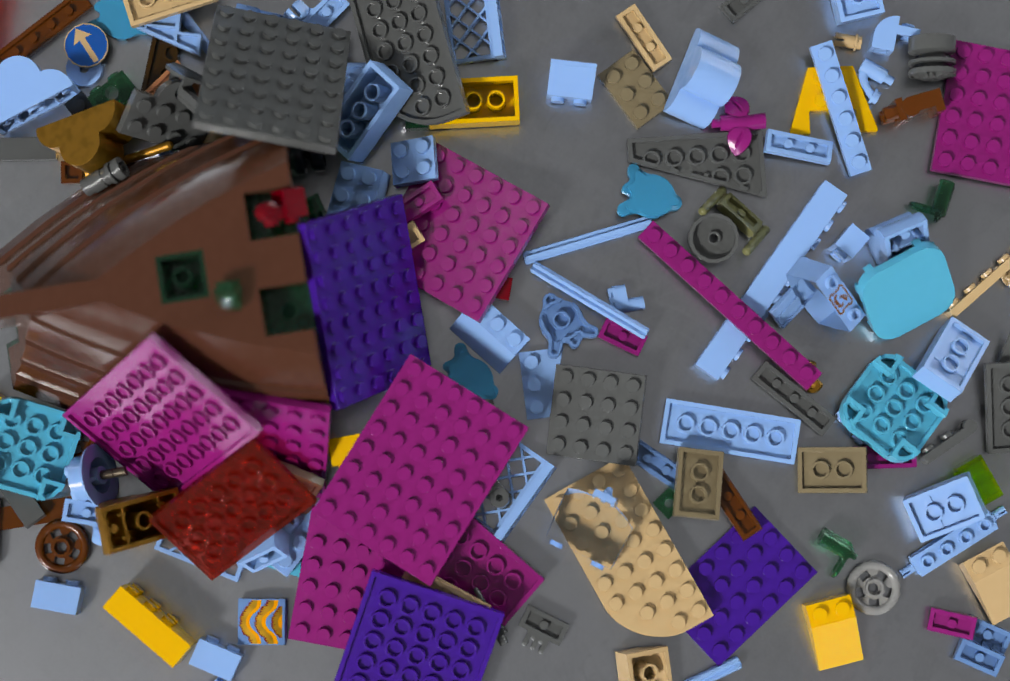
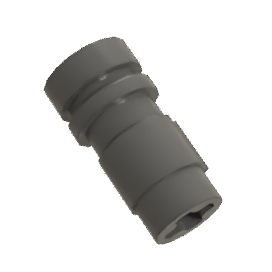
[80,157,130,196]

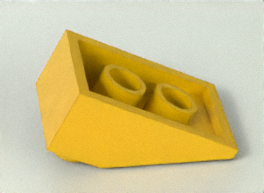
[802,593,864,671]

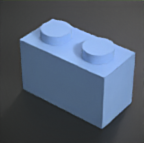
[828,223,870,263]
[31,575,86,615]
[188,635,244,681]

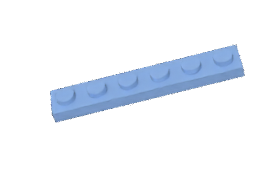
[809,40,872,177]

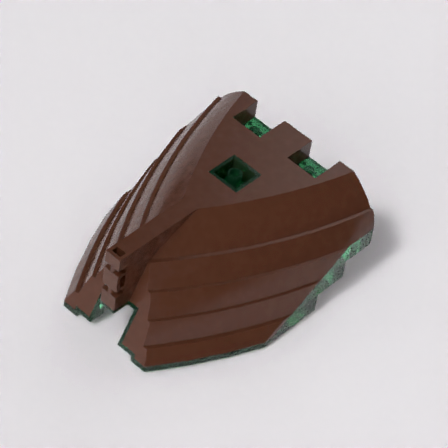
[0,135,330,410]

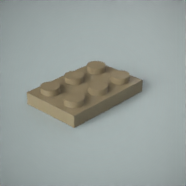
[597,49,669,130]
[672,447,724,521]
[797,447,868,493]

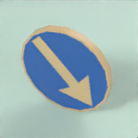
[64,23,109,68]

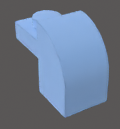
[867,16,921,56]

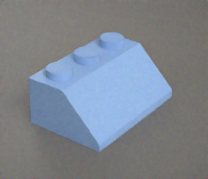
[449,304,530,374]

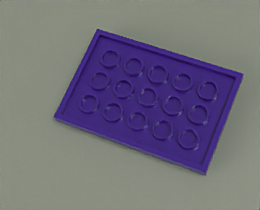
[686,506,817,666]

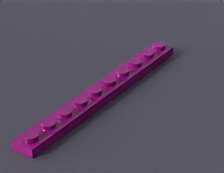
[638,221,823,391]

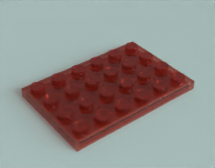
[149,437,317,580]

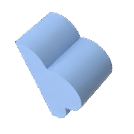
[663,28,741,129]
[0,56,81,135]
[865,211,930,265]

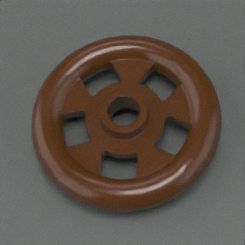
[35,519,90,574]

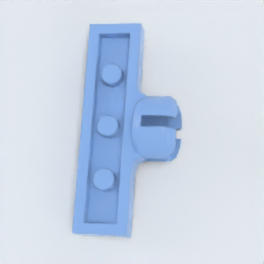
[283,0,350,27]
[61,497,102,546]
[271,500,319,578]

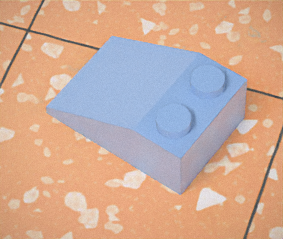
[547,59,597,106]

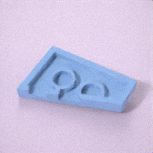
[519,347,563,420]

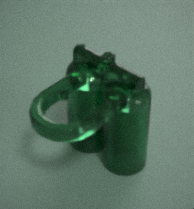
[908,179,955,223]
[817,527,858,578]

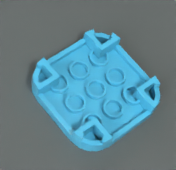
[854,238,955,339]
[839,353,949,463]
[0,396,81,501]

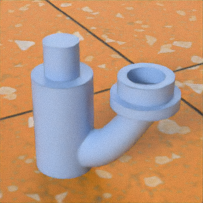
[858,58,895,105]

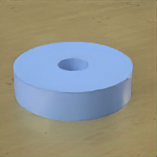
[66,60,104,88]

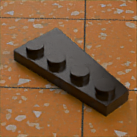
[141,37,179,91]

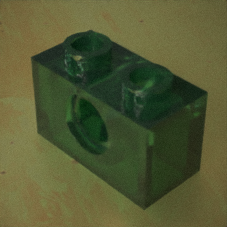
[87,70,138,107]

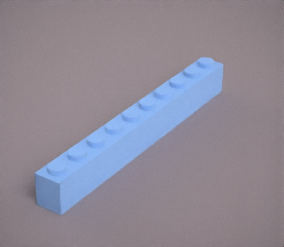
[694,180,848,381]

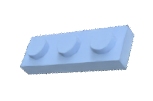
[763,129,833,165]

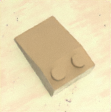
[959,541,1010,625]

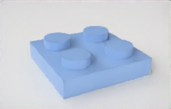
[390,135,439,188]

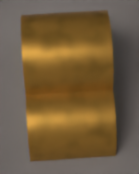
[36,99,133,174]
[94,487,187,555]

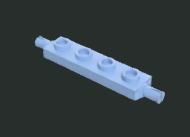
[899,505,1007,579]

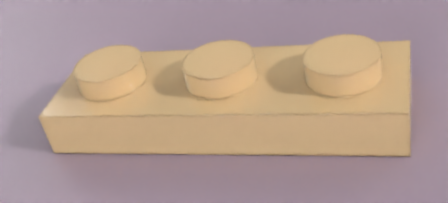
[616,3,672,73]

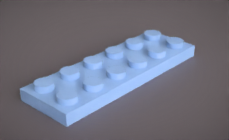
[659,398,801,465]

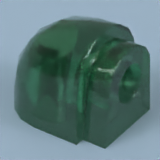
[213,279,243,311]

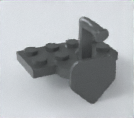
[116,63,208,150]

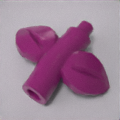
[711,96,766,156]

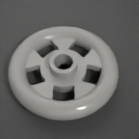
[846,561,901,615]

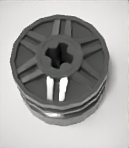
[908,33,956,81]

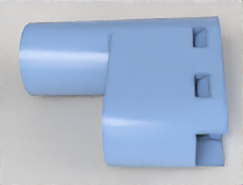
[607,284,645,313]

